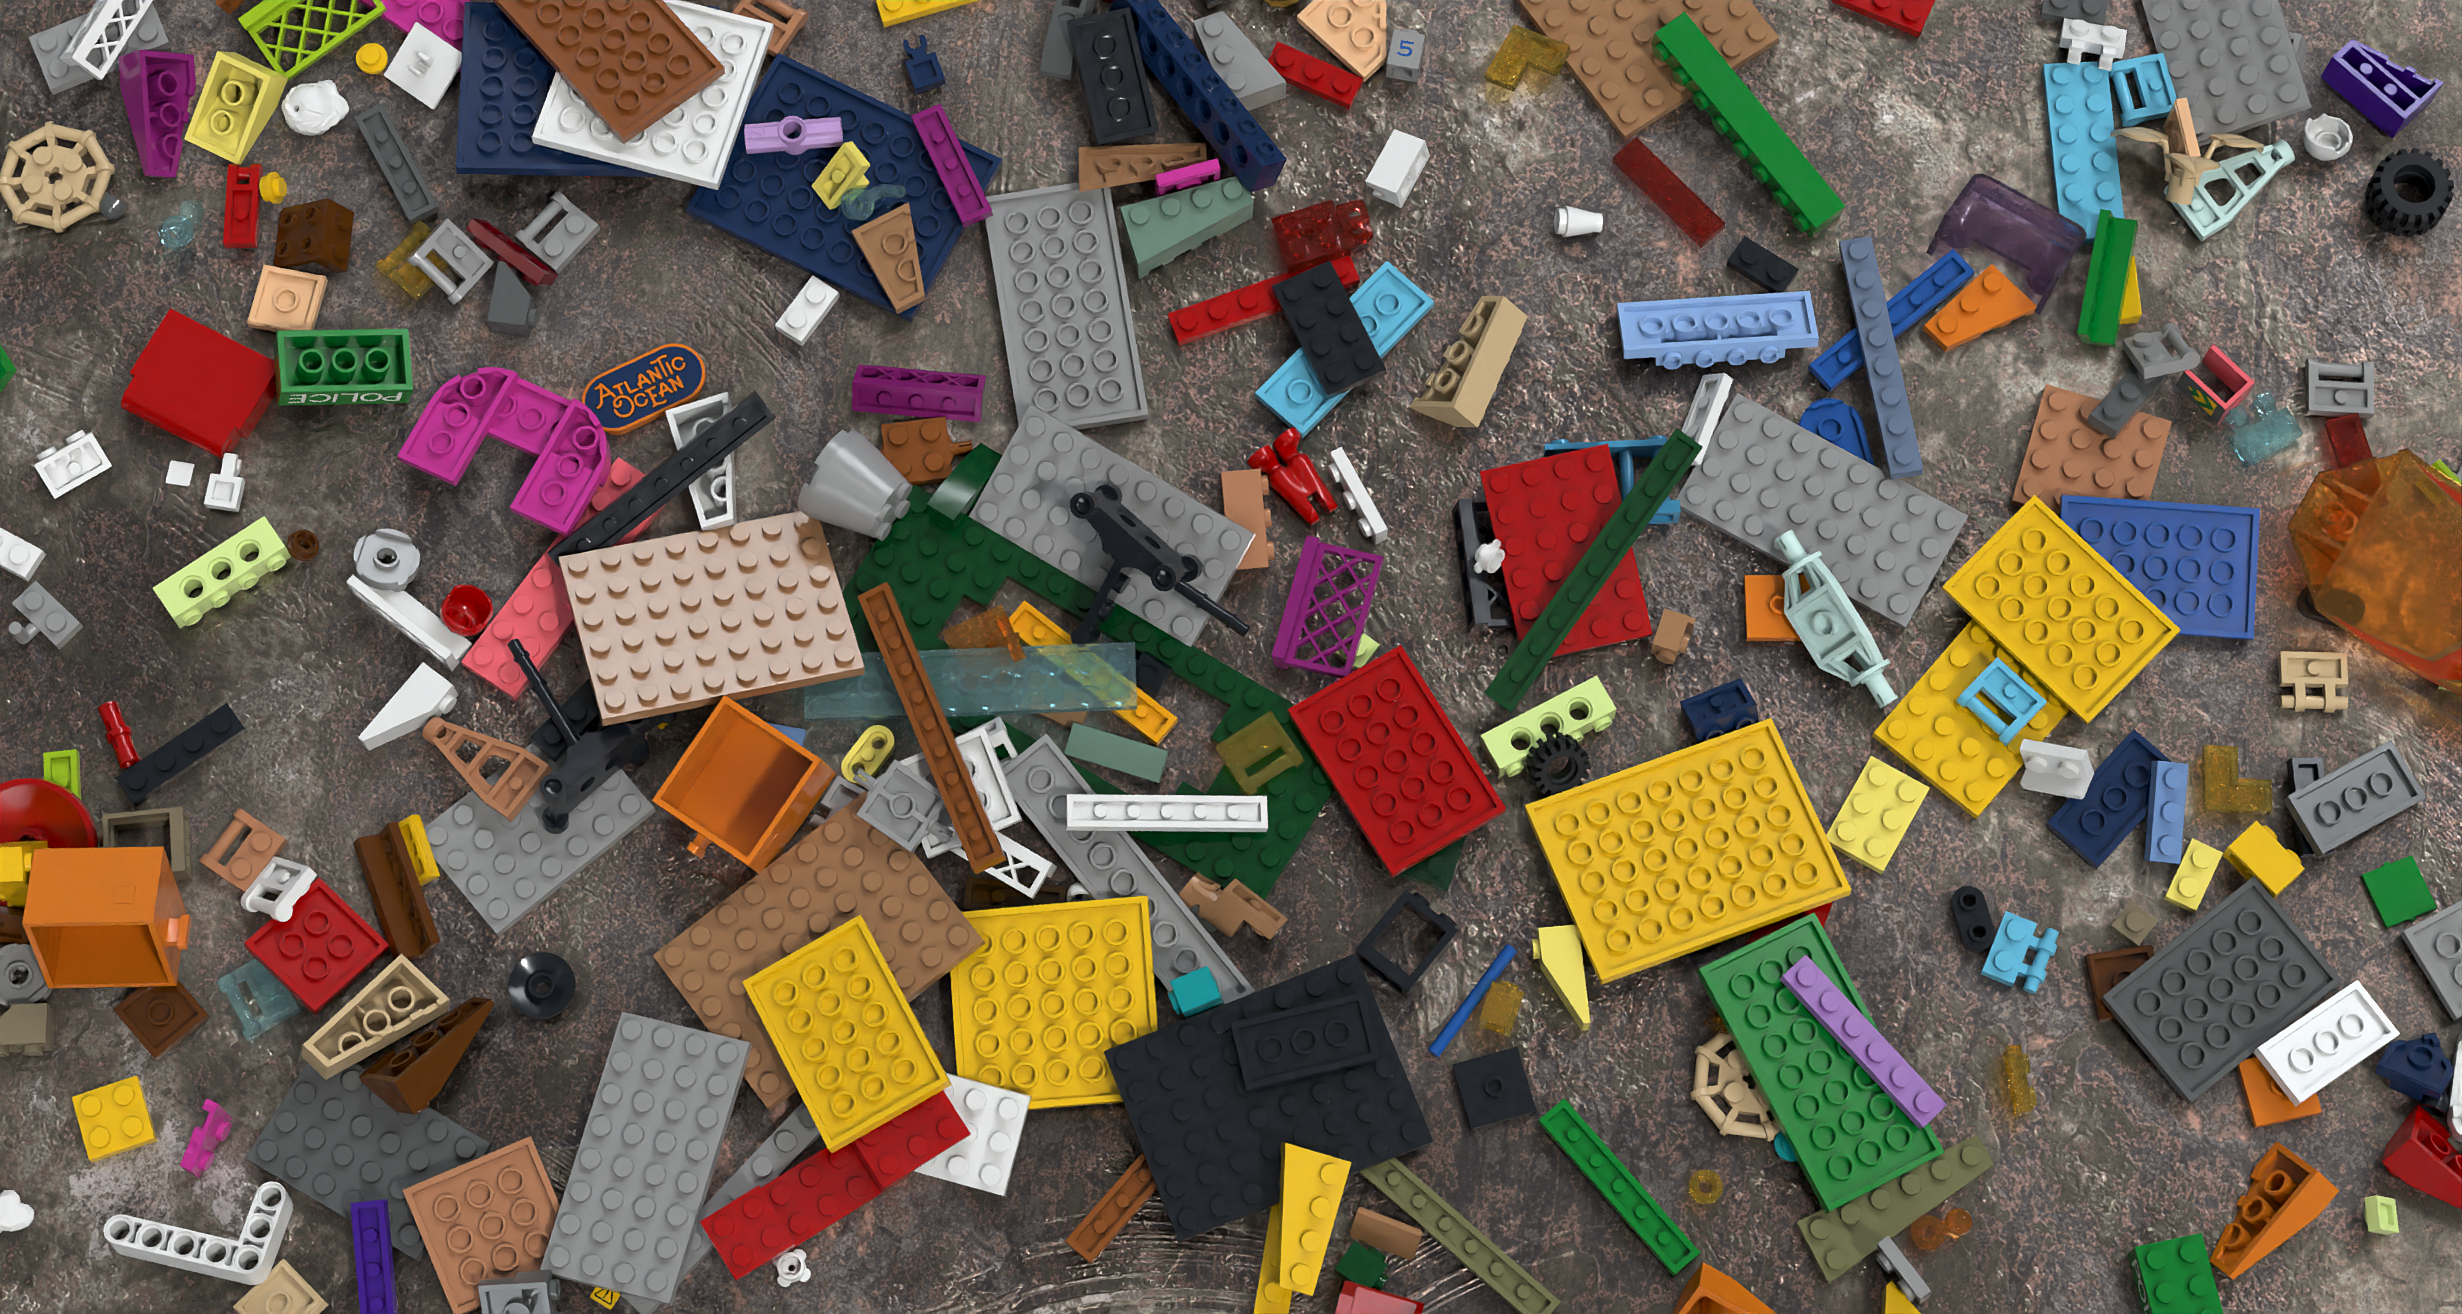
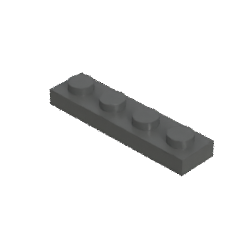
[354,103,440,225]

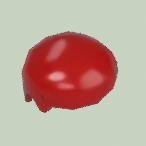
[439,584,493,637]

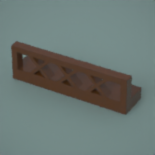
[353,821,440,961]

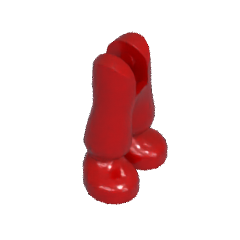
[1247,427,1338,526]

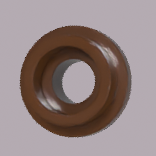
[286,530,319,561]

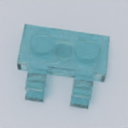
[2225,390,2304,468]

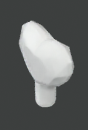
[0,1190,34,1233]

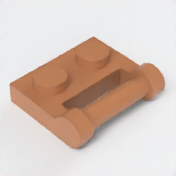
[732,0,809,57]
[198,807,288,893]

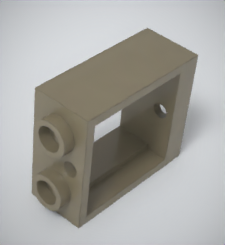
[98,806,192,881]

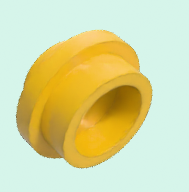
[356,43,388,74]
[259,172,287,204]

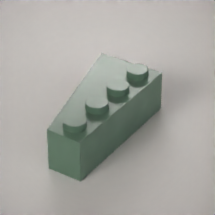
[1120,176,1253,279]

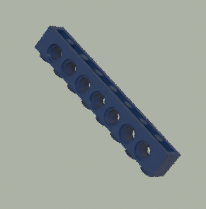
[1109,0,1287,193]

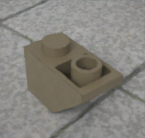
[0,1003,55,1057]

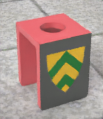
[2176,344,2255,425]

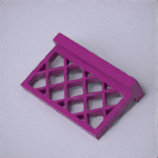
[1271,535,1384,679]

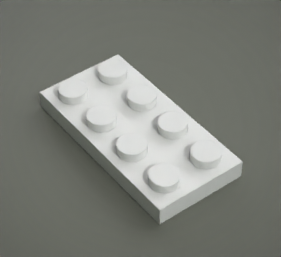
[2253,980,2400,1107]

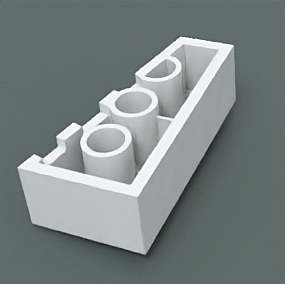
[665,392,737,531]

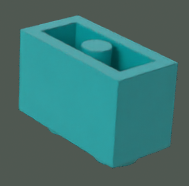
[1167,966,1225,1019]

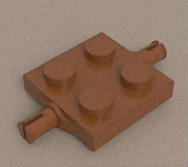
[881,417,973,487]

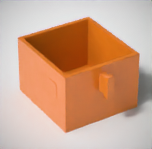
[652,695,836,874]
[22,847,191,988]

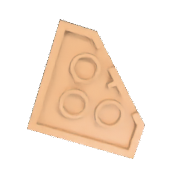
[1297,0,1387,82]

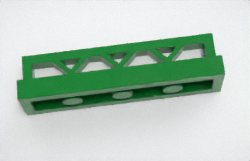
[2077,209,2138,347]

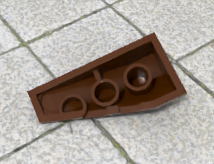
[358,997,494,1114]

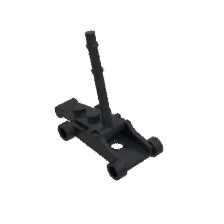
[507,639,677,834]

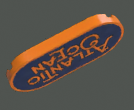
[582,343,706,435]

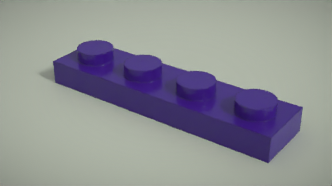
[350,1199,398,1314]

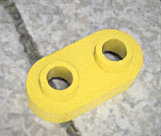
[841,725,895,787]

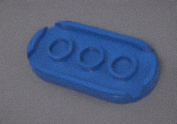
[1799,398,1875,466]

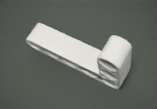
[103,1181,293,1285]

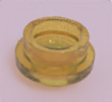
[1688,1170,1723,1204]

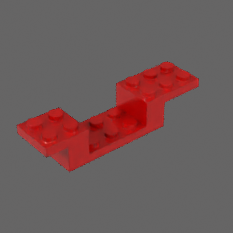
[699,1090,971,1282]

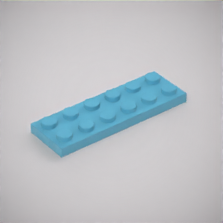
[2042,62,2124,245]
[1255,261,1434,439]

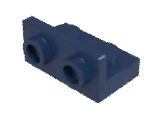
[1680,678,1759,744]

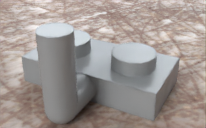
[9,581,83,650]

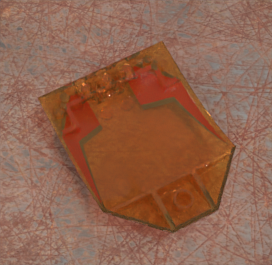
[2287,447,2462,696]

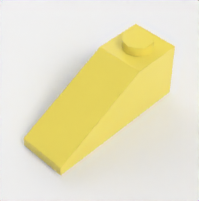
[1531,924,1590,1031]

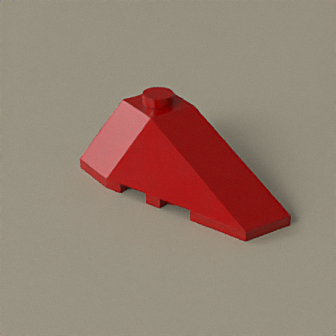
[2382,1105,2462,1209]

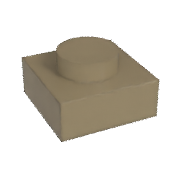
[2109,900,2158,947]

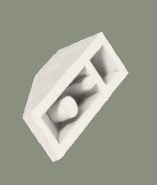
[358,662,458,750]

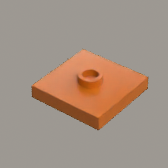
[1744,575,1811,641]
[2236,1057,2322,1129]

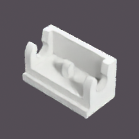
[1365,129,1430,208]

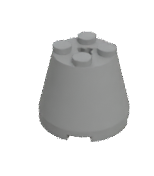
[798,428,912,541]

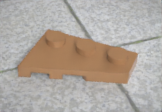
[852,202,926,314]

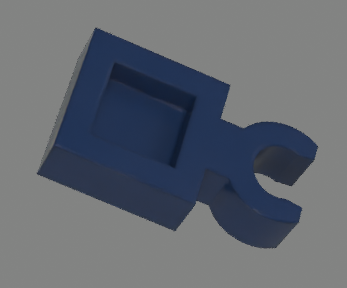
[903,34,946,94]

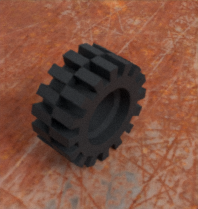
[1525,732,1591,796]

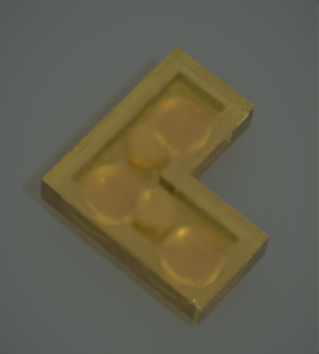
[1484,24,1571,92]
[2202,745,2273,815]

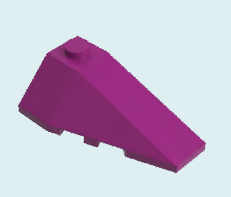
[118,49,196,179]

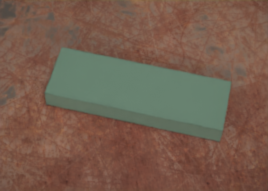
[1064,722,1169,783]

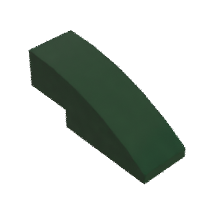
[926,443,1002,531]

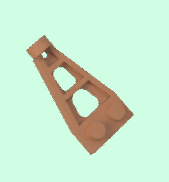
[422,716,552,822]

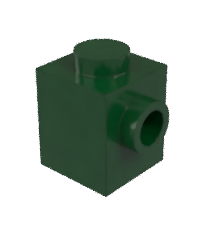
[1334,1241,1390,1291]

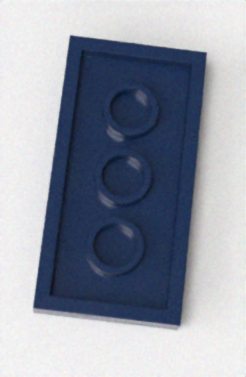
[2046,729,2172,870]

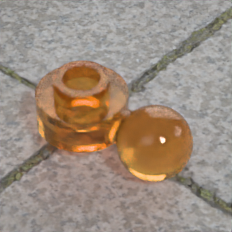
[1911,1208,1973,1251]

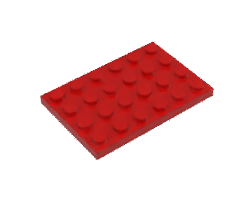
[1479,444,1653,658]
[1287,645,1506,878]

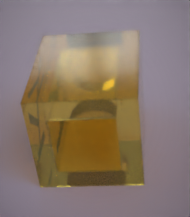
[1478,981,1524,1037]

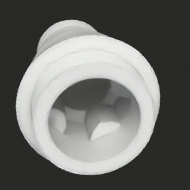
[1554,205,1603,237]

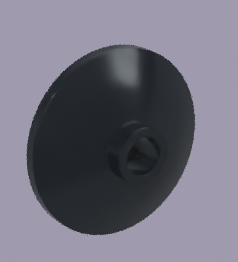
[508,952,576,1019]

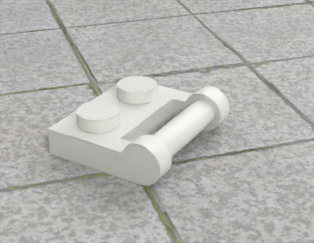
[241,856,317,922]

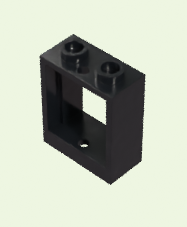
[1355,889,1458,999]

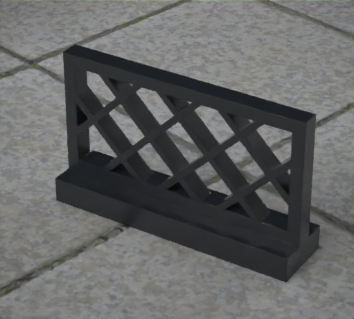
[1452,499,1515,634]

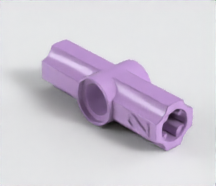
[744,116,843,155]

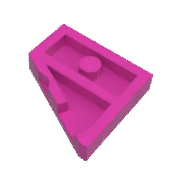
[180,1099,232,1178]

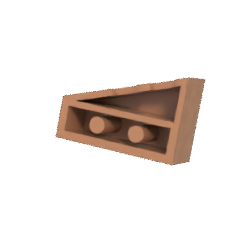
[1220,469,1274,570]

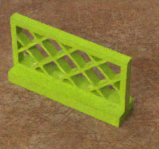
[238,0,388,83]

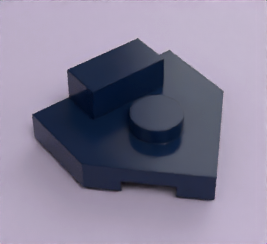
[2375,1032,2454,1101]

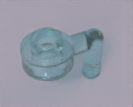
[841,184,906,220]

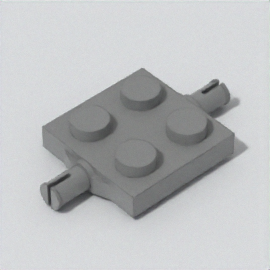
[853,759,954,854]

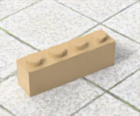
[1409,296,1528,428]

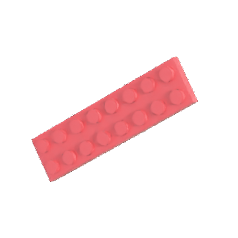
[461,457,665,701]

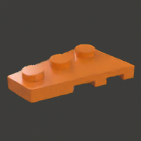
[1923,264,2038,352]

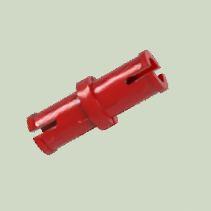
[97,701,141,769]

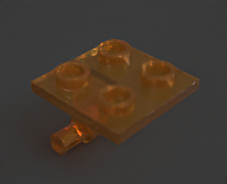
[942,604,1029,691]

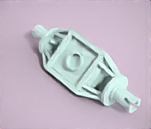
[1775,530,1898,709]

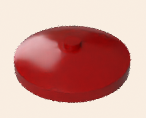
[0,778,98,909]

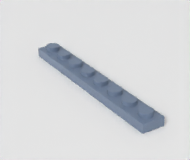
[1839,236,1923,480]

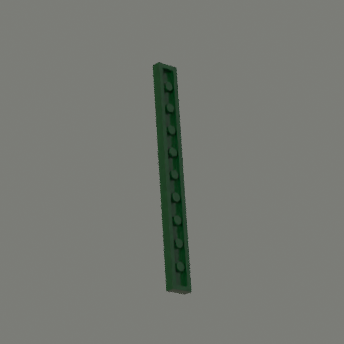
[1484,428,1703,714]

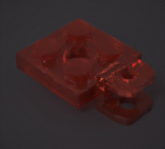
[1271,200,1374,274]

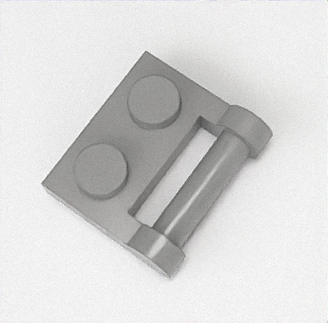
[513,191,600,274]
[407,218,494,305]
[2123,323,2200,379]
[2305,358,2374,418]

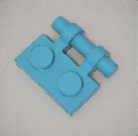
[1981,911,2059,994]

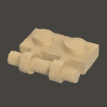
[2278,651,2348,713]

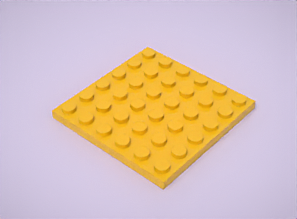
[950,896,1159,1110]

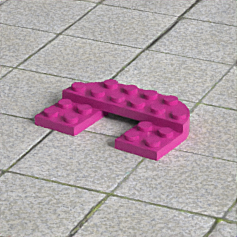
[397,367,611,537]

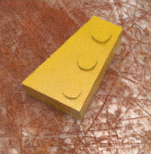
[0,841,51,909]

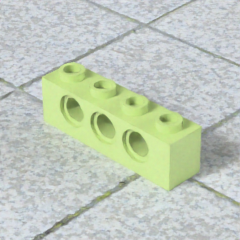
[153,516,291,628]
[1479,676,1616,778]

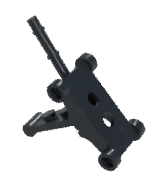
[1070,483,1250,648]

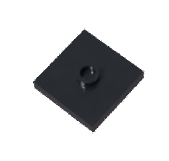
[1452,1047,1537,1131]

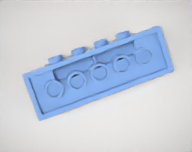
[1617,291,1819,370]

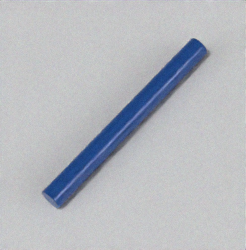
[1428,944,1517,1058]

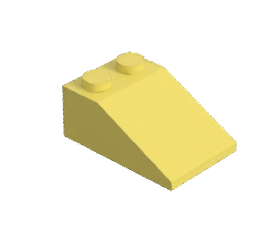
[184,51,288,165]

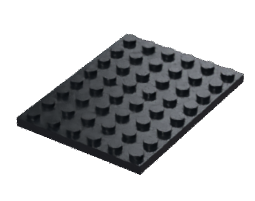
[1104,953,1433,1243]

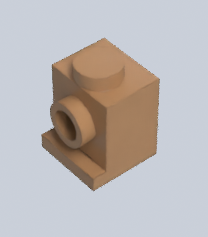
[1650,608,1696,664]

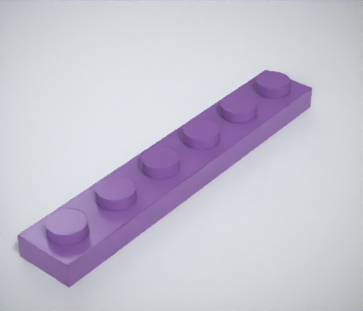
[1779,954,1946,1130]

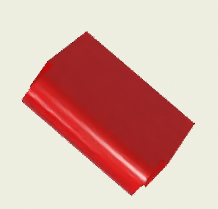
[121,308,277,460]

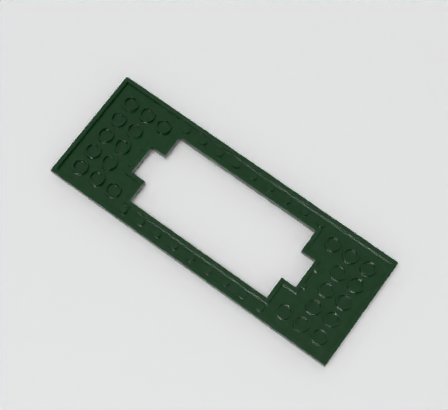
[842,485,1335,901]

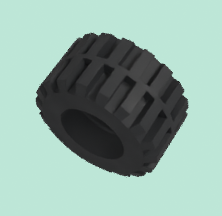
[2365,148,2454,237]

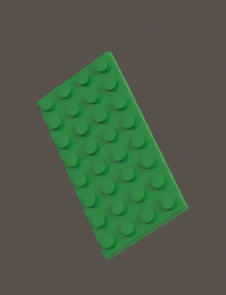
[1696,912,1945,1214]

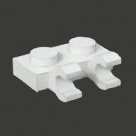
[2059,18,2127,71]

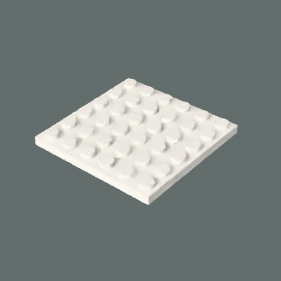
[532,0,774,190]

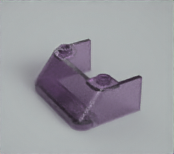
[1926,174,2087,315]

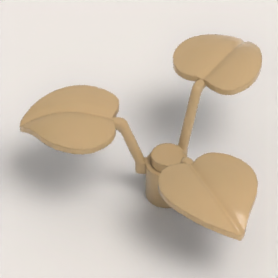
[2110,127,2264,204]

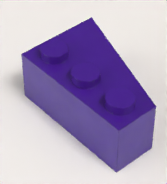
[2321,39,2444,139]

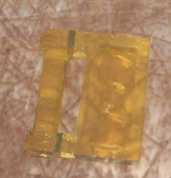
[374,220,450,302]
[1215,711,1304,796]

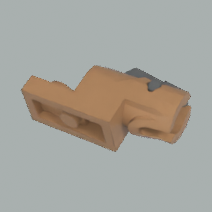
[1178,872,1288,940]

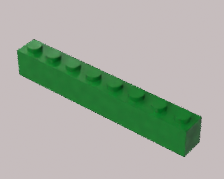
[1651,11,1845,238]

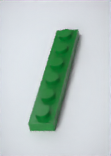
[1538,1098,1701,1277]

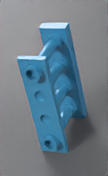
[1543,435,1681,524]

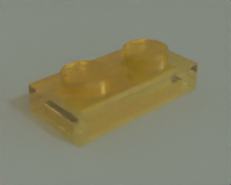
[2002,1044,2037,1119]

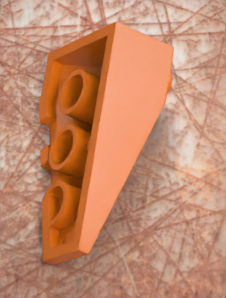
[2209,1141,2339,1280]
[1672,1262,1777,1314]

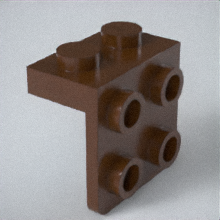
[274,198,354,273]

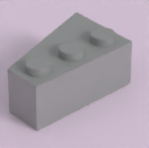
[1193,11,1286,111]

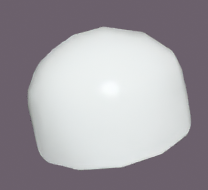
[2302,113,2353,161]

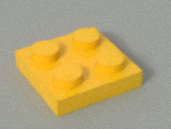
[71,1075,158,1163]

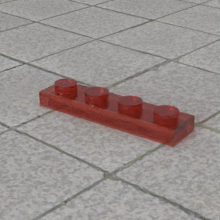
[1613,137,1726,248]

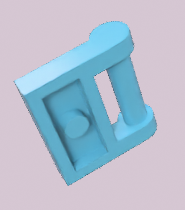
[2108,53,2177,127]
[1956,657,2047,746]

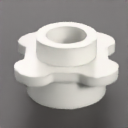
[1474,539,1505,573]
[773,1249,811,1287]

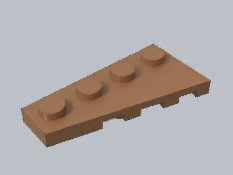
[1079,143,1207,192]

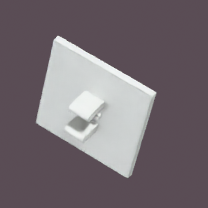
[384,22,462,110]

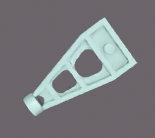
[2164,139,2295,242]

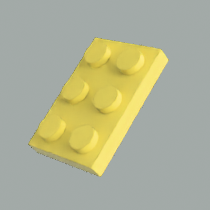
[1826,756,1930,875]

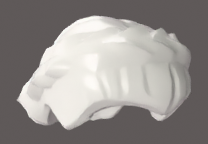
[281,80,349,136]

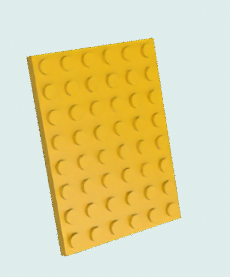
[1524,718,1851,985]

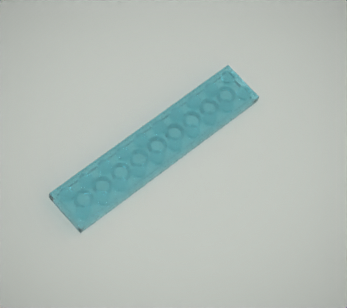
[804,642,1137,722]

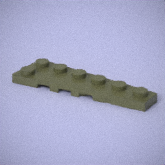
[1795,1134,1994,1285]

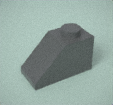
[487,261,539,337]

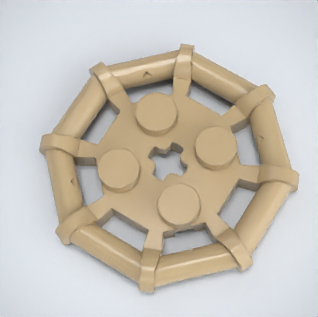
[0,121,115,233]
[1690,1028,1781,1142]

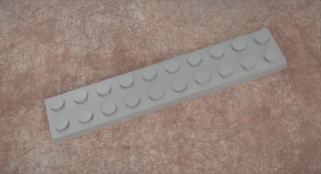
[1002,733,1256,1004]

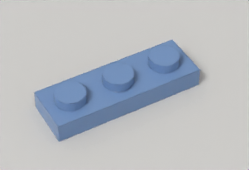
[2144,761,2188,864]

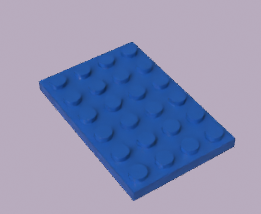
[2059,495,2260,640]

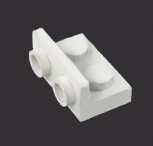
[34,430,112,499]
[2019,739,2094,800]

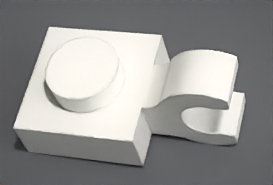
[204,453,245,512]

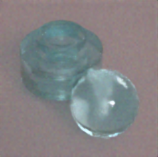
[158,199,205,250]

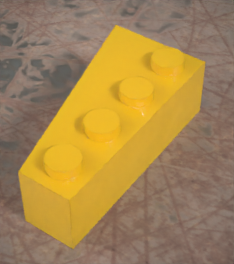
[1275,1142,1352,1296]

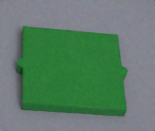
[2361,855,2437,929]

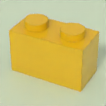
[2222,820,2305,899]

